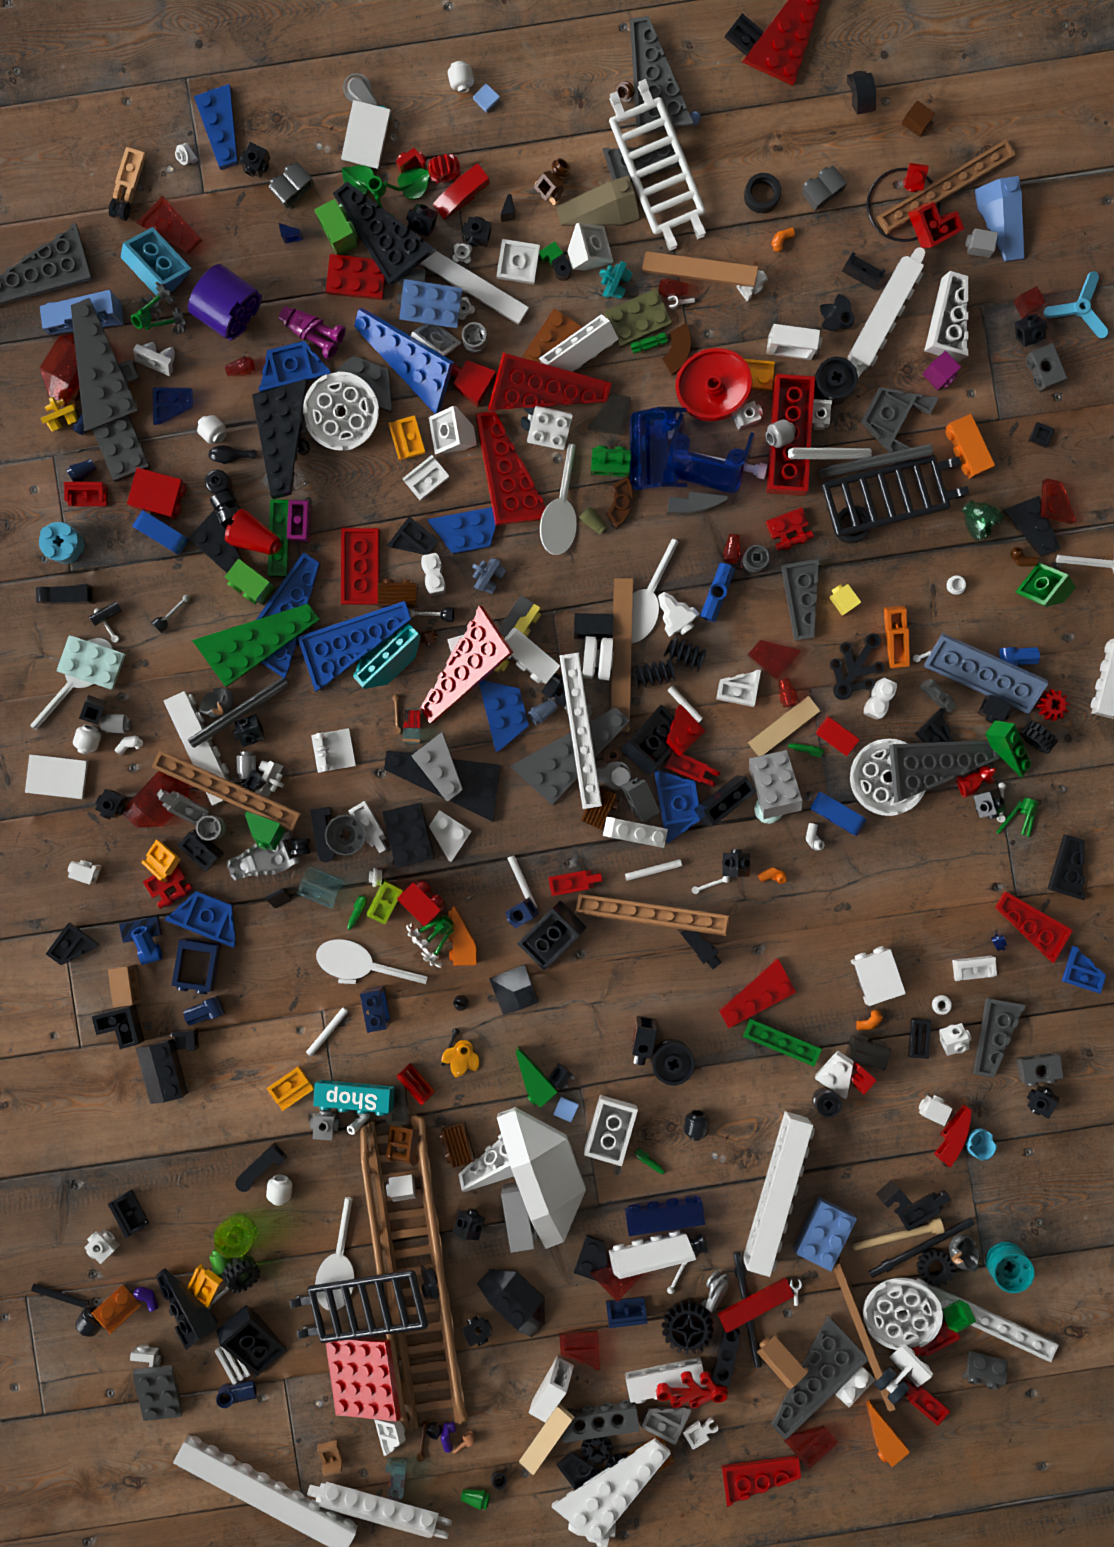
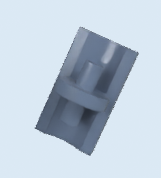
[472,558,506,594]

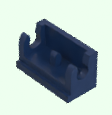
[606,1296,648,1328]

